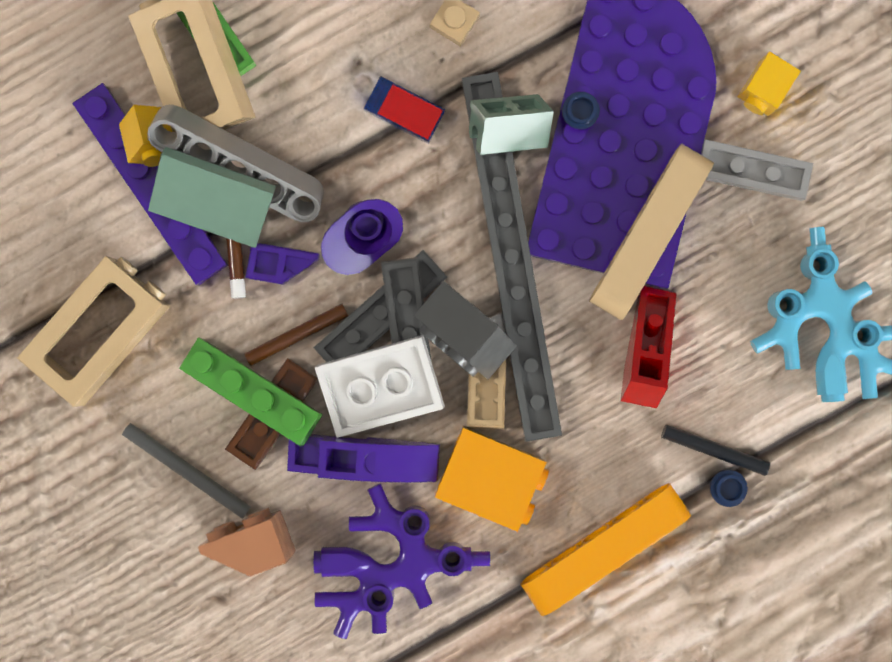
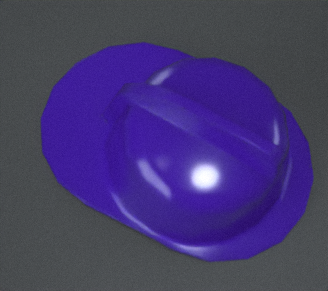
[321,199,403,275]

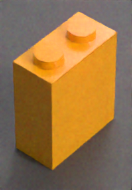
[435,426,549,532]

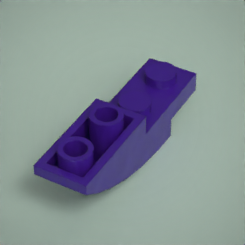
[287,434,440,482]

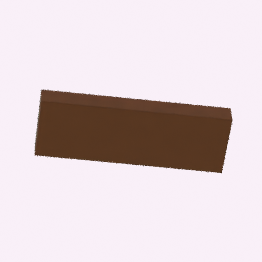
[225,358,318,470]

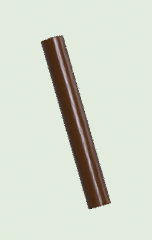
[244,303,349,366]

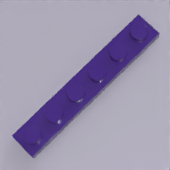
[72,83,228,286]

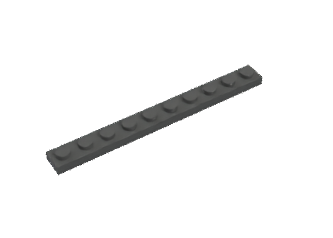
[462,72,562,442]

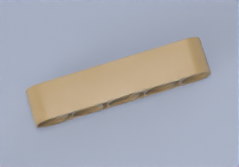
[589,144,714,320]

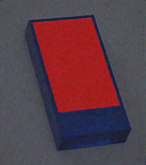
[364,76,446,144]

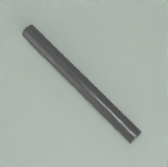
[122,423,251,519]

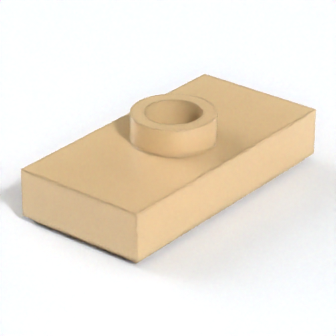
[467,360,506,430]

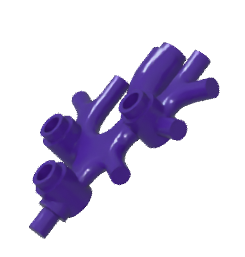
[313,483,490,639]

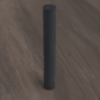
[661,424,770,476]

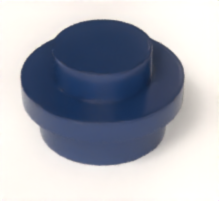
[562,92,600,130]
[710,470,748,507]

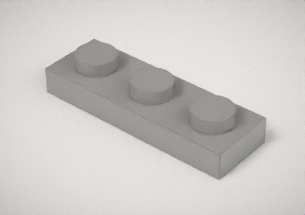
[701,139,813,201]

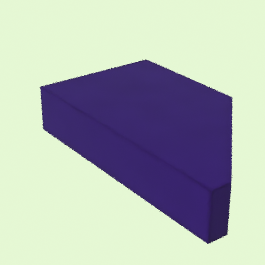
[245,243,320,285]

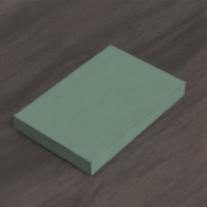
[148,147,276,248]

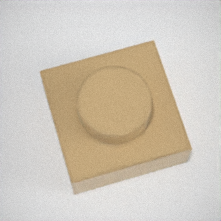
[430,0,480,47]

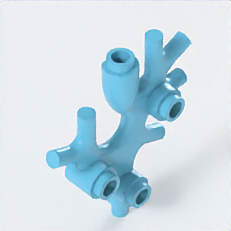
[750,227,892,402]

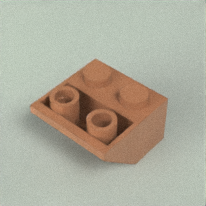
[198,507,296,577]

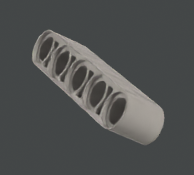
[147,105,324,222]

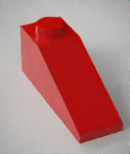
[620,286,677,409]

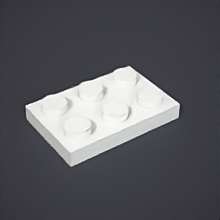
[314,335,445,438]

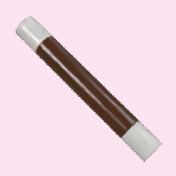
[226,238,246,299]

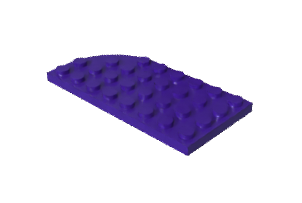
[528,0,717,289]

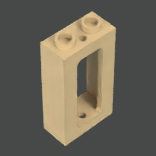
[128,0,256,132]
[17,256,170,407]

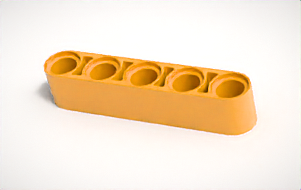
[520,483,691,616]

